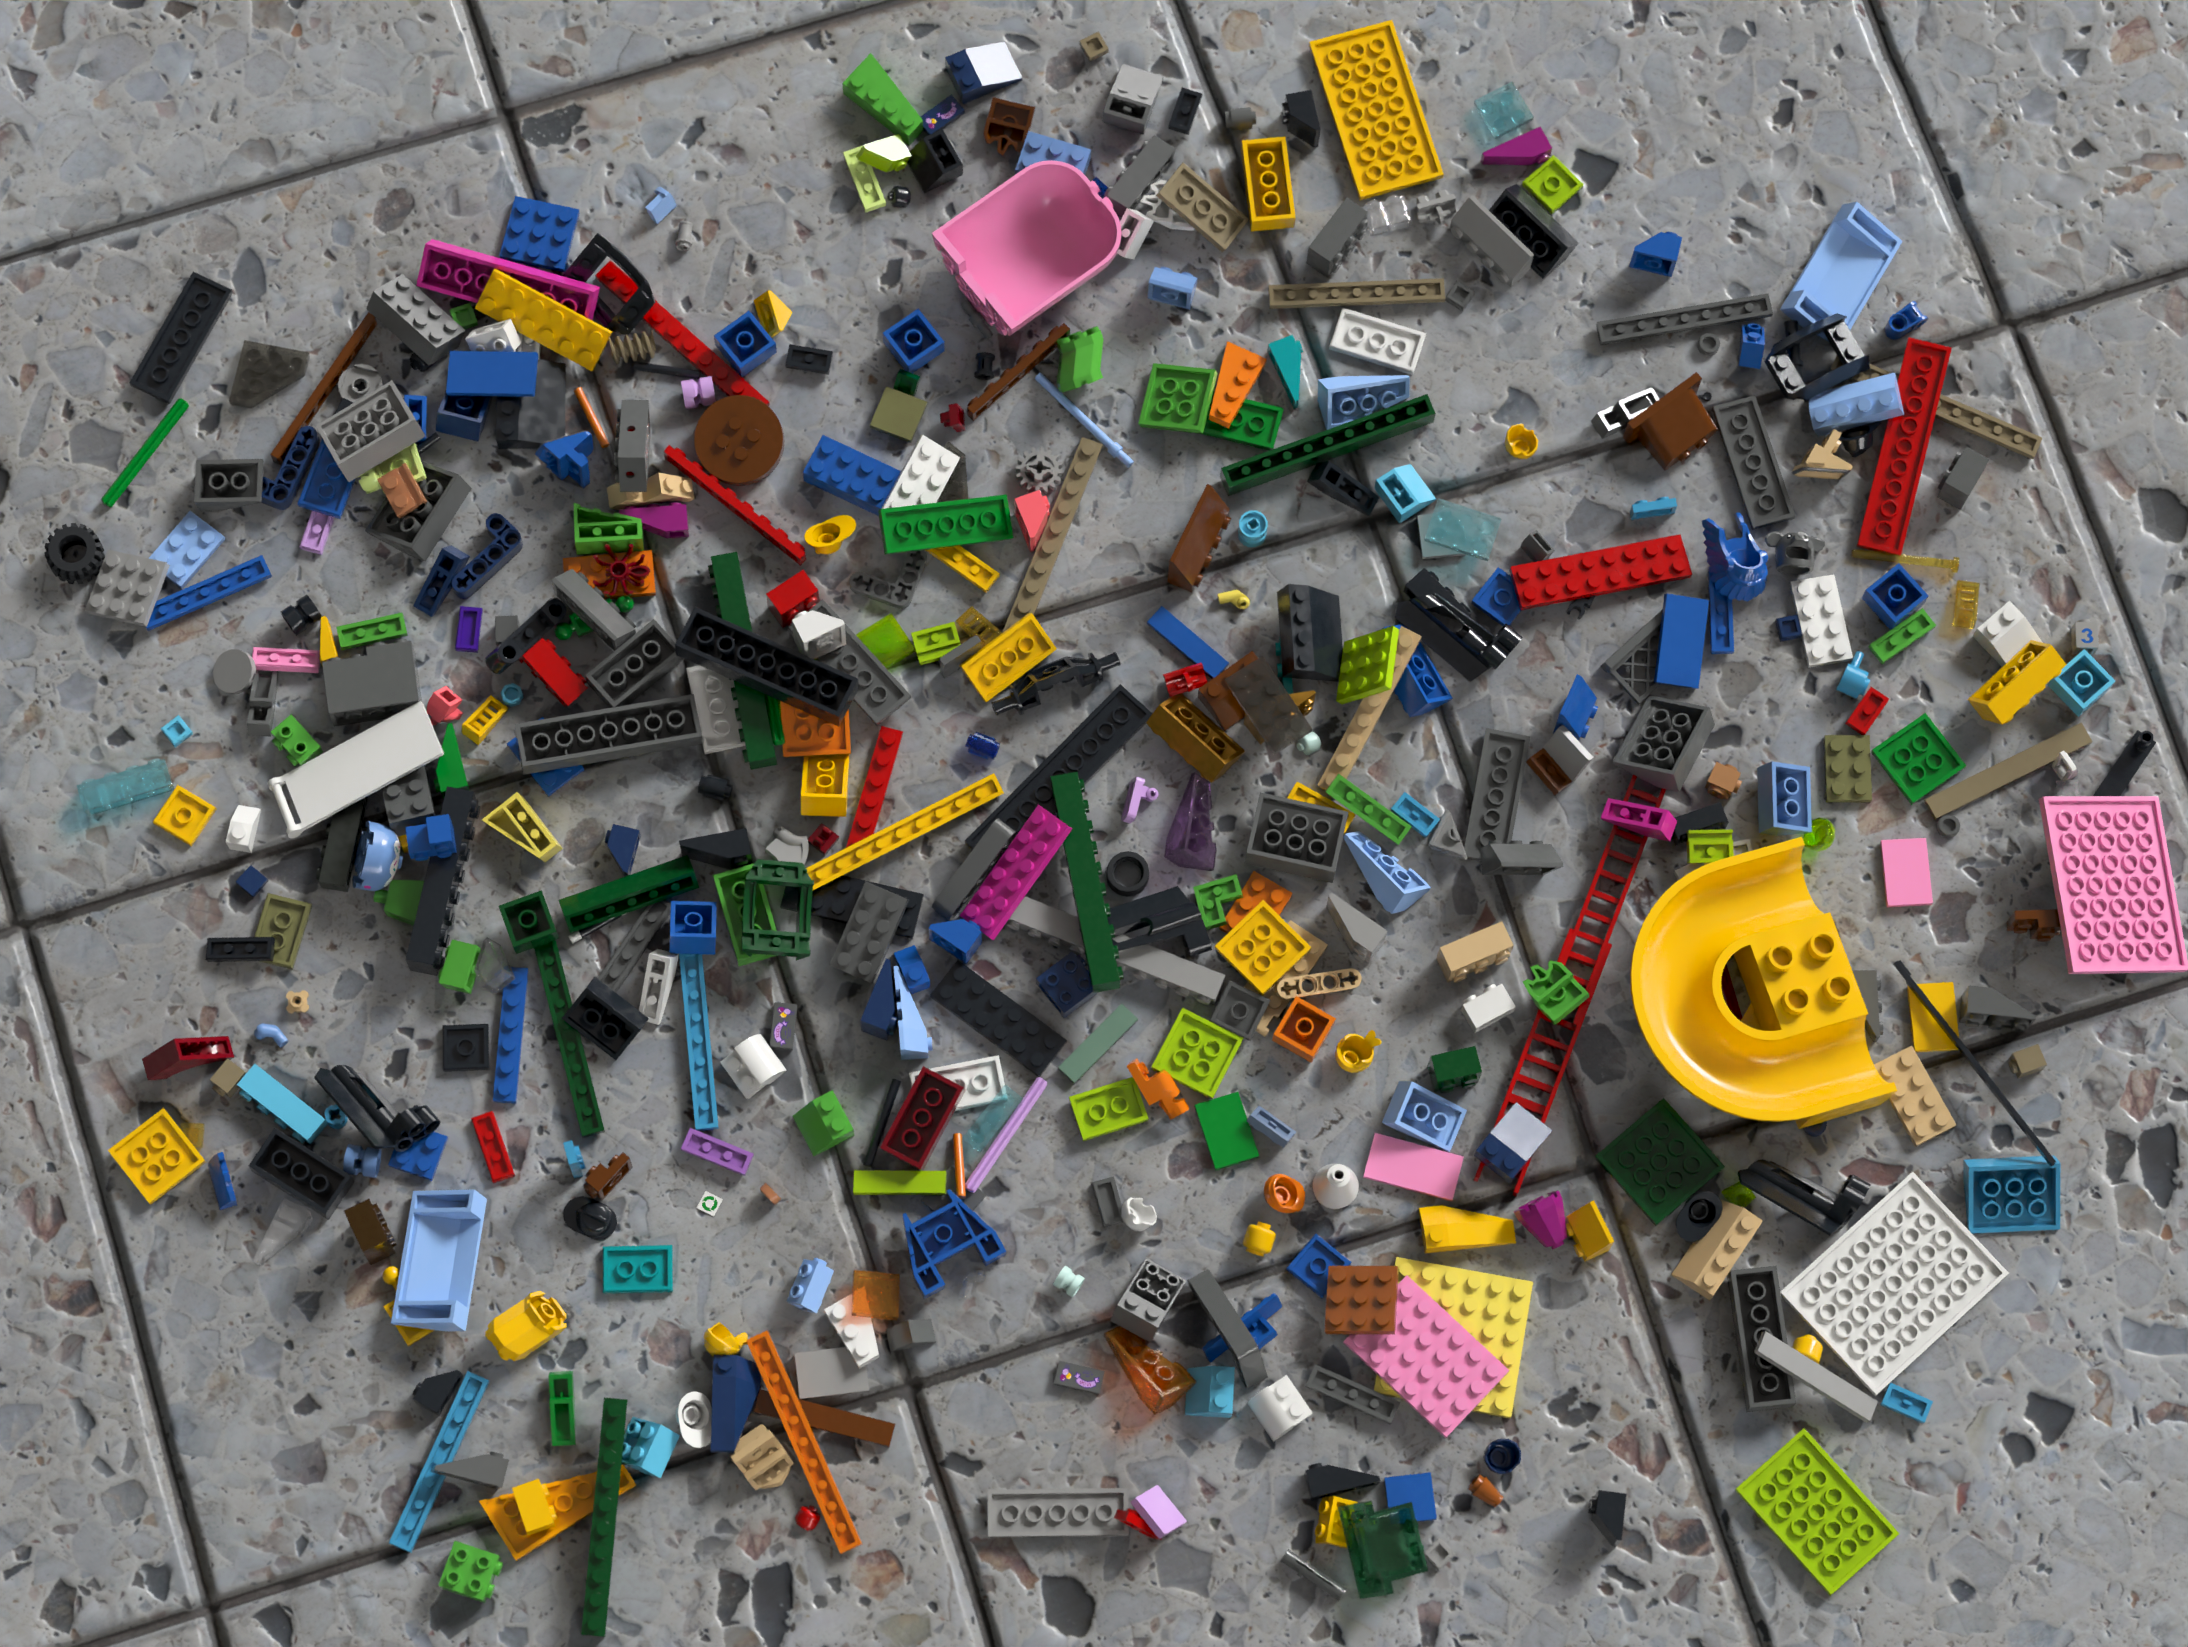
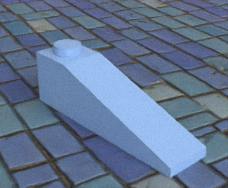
[1318,375,1410,430]
[1343,831,1431,914]
[894,966,933,1060]

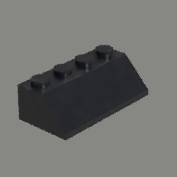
[1489,184,1579,279]

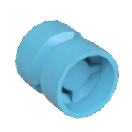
[1238,510,1268,547]

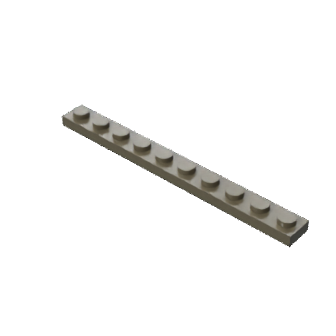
[1829,356,2043,459]
[1002,437,1103,633]

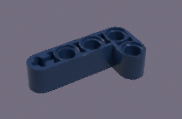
[262,426,320,510]
[452,513,523,599]

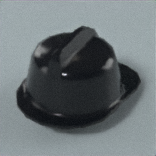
[1838,421,1881,457]
[1676,1191,1723,1242]
[563,1196,617,1240]

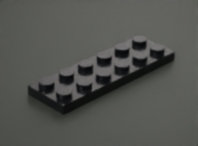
[129,271,233,404]
[780,867,924,939]
[930,960,1067,1077]

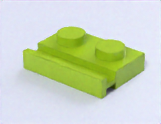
[911,622,961,665]
[1687,829,1734,863]

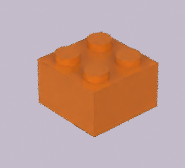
[1272,996,1336,1063]

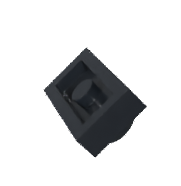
[1168,87,1203,135]
[785,344,833,375]

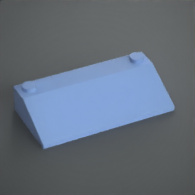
[1780,202,1903,342]
[391,1190,487,1331]

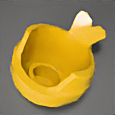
[1335,1030,1382,1073]
[703,1322,748,1357]

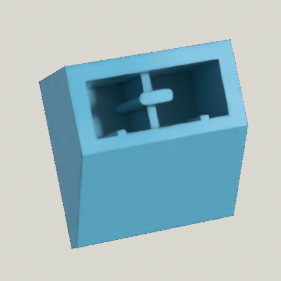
[1374,464,1436,524]
[622,1417,680,1478]

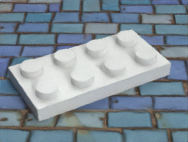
[881,435,960,509]
[1790,574,1853,668]

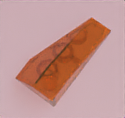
[1103,1326,1196,1415]

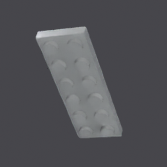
[987,1488,1129,1538]

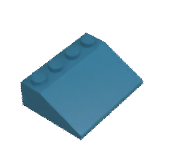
[1963,1155,2061,1233]

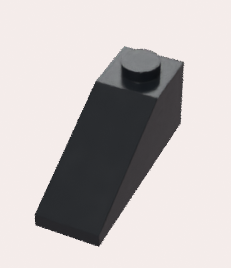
[1307,461,1380,516]
[1304,1463,1380,1501]

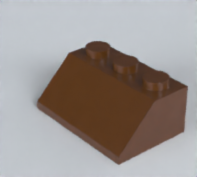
[1198,651,1278,731]

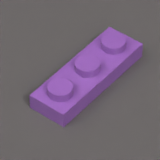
[681,1128,754,1176]

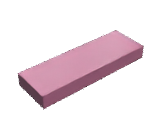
[252,647,320,673]

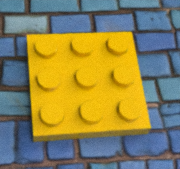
[1214,900,1311,996]
[108,1108,206,1205]

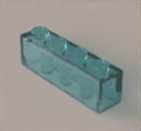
[77,759,175,817]

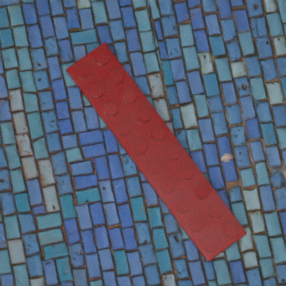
[1857,337,1952,557]

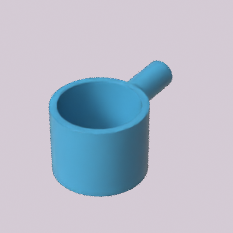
[1836,651,1870,699]

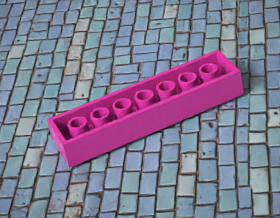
[416,239,600,321]

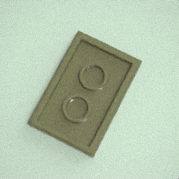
[254,893,312,970]

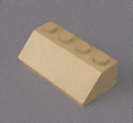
[1671,1200,1763,1301]

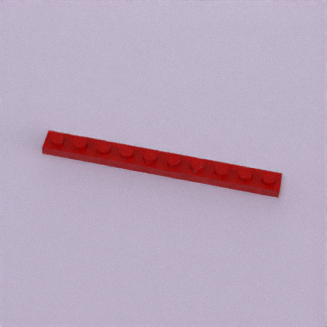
[595,260,770,406]

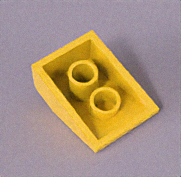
[801,754,850,817]

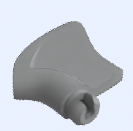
[765,826,809,865]

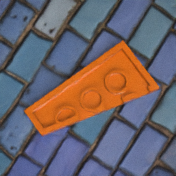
[1209,341,1267,428]

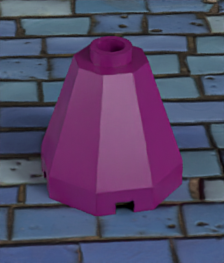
[1514,1190,1568,1250]

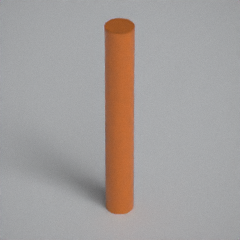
[574,387,610,448]
[953,1133,966,1199]

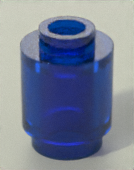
[965,731,1000,760]

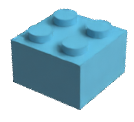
[2047,649,2115,717]

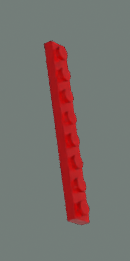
[663,445,806,566]

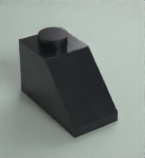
[412,1370,463,1416]

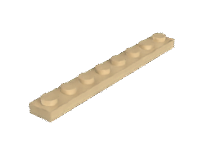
[1318,626,1422,790]

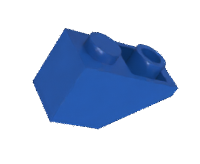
[1738,323,1765,369]

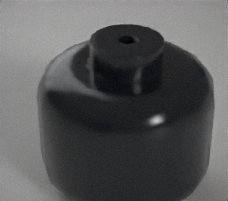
[888,186,911,207]
[410,353,434,372]

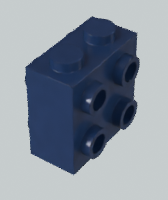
[1036,951,1099,1018]

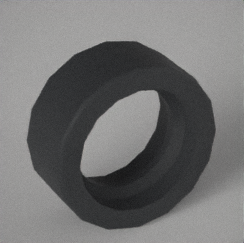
[1106,851,1150,897]

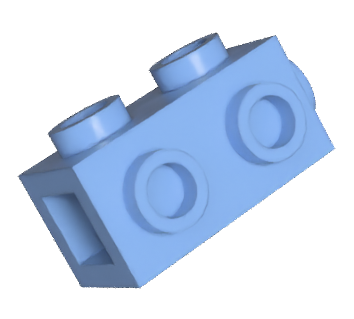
[786,1258,834,1313]

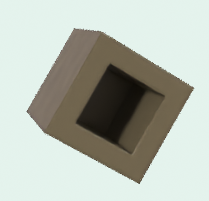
[2008,1044,2047,1079]
[210,1058,246,1098]

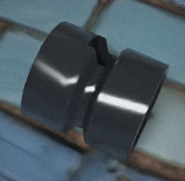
[280,594,322,636]

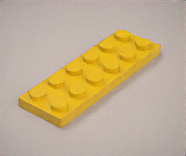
[475,269,612,371]

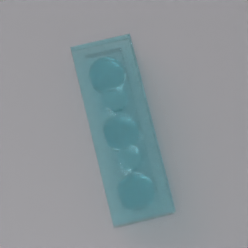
[962,1084,1023,1152]

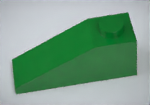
[433,723,469,798]

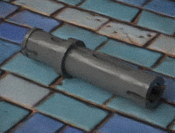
[1280,1549,1347,1601]

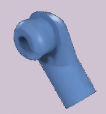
[254,1023,289,1048]

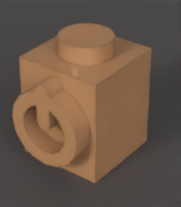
[1705,762,1742,799]

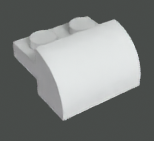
[720,1034,787,1099]
[1247,1375,1313,1442]

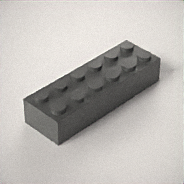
[1727,1266,1796,1412]

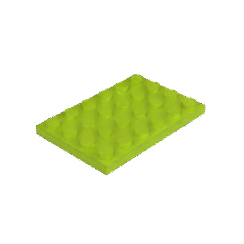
[1735,1428,1900,1596]

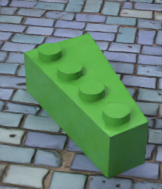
[842,53,923,146]

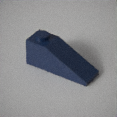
[413,545,470,617]

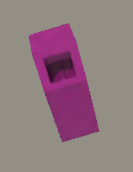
[619,502,689,539]

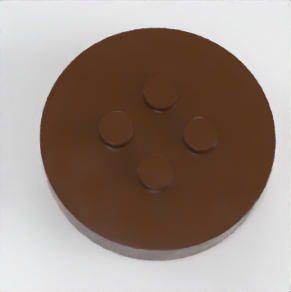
[694,395,785,486]

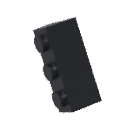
[562,977,649,1060]

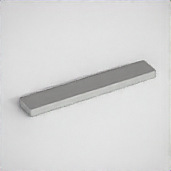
[1754,1331,1878,1423]

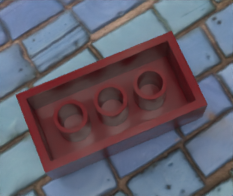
[880,1066,966,1171]

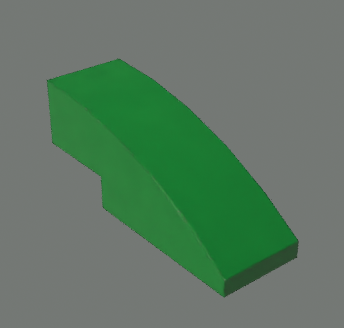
[549,1371,576,1446]

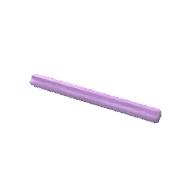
[965,1077,1047,1193]

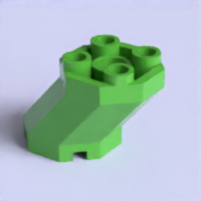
[1057,326,1103,392]

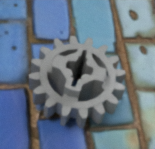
[1015,447,1063,495]

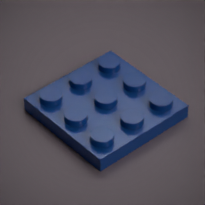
[499,196,580,272]

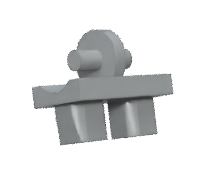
[1416,190,1456,225]

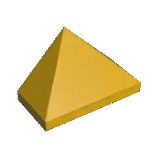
[754,291,792,338]

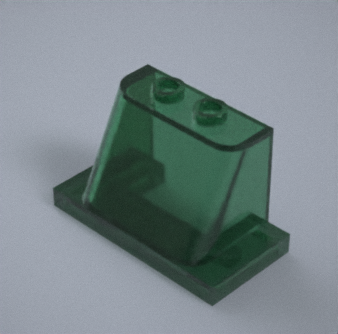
[1338,1501,1428,1599]

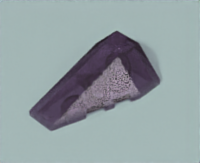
[1164,772,1217,871]

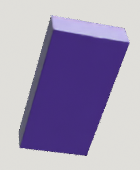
[455,606,483,653]

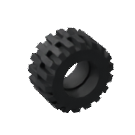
[44,523,105,585]

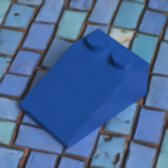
[1553,674,1598,741]

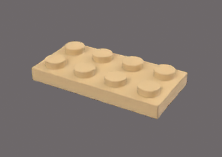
[1874,1045,1956,1147]

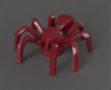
[593,544,650,597]

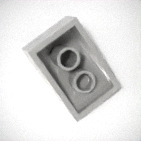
[1326,892,1388,963]

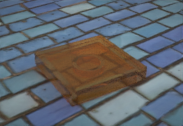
[851,1270,900,1320]

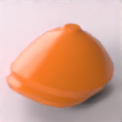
[1264,1174,1305,1213]

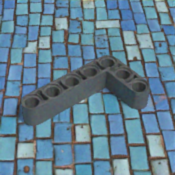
[1187,1269,1268,1388]

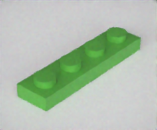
[1325,774,1412,845]

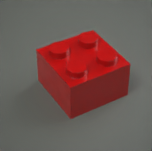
[766,570,820,628]

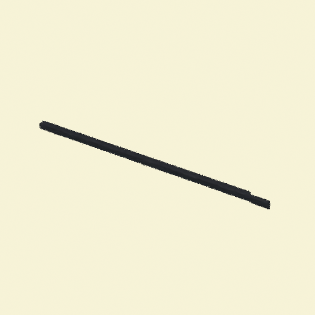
[1893,960,2056,1167]

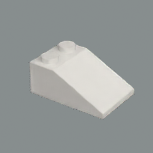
[1973,601,2043,667]

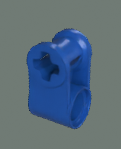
[1885,301,1928,340]

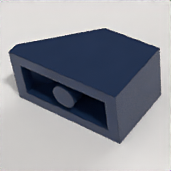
[605,824,641,877]

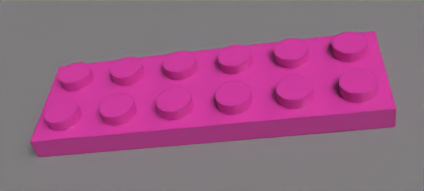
[960,805,1072,940]

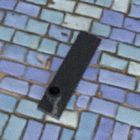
[2093,730,2156,796]

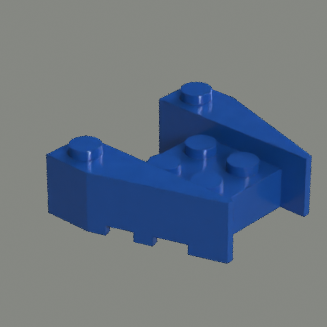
[902,1189,1006,1299]

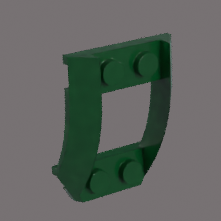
[742,859,814,961]

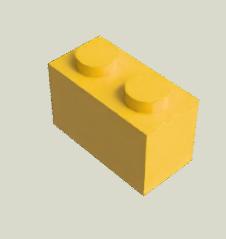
[512,1478,557,1536]

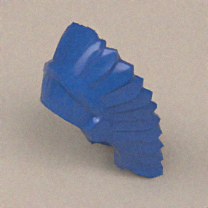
[1702,513,1768,601]

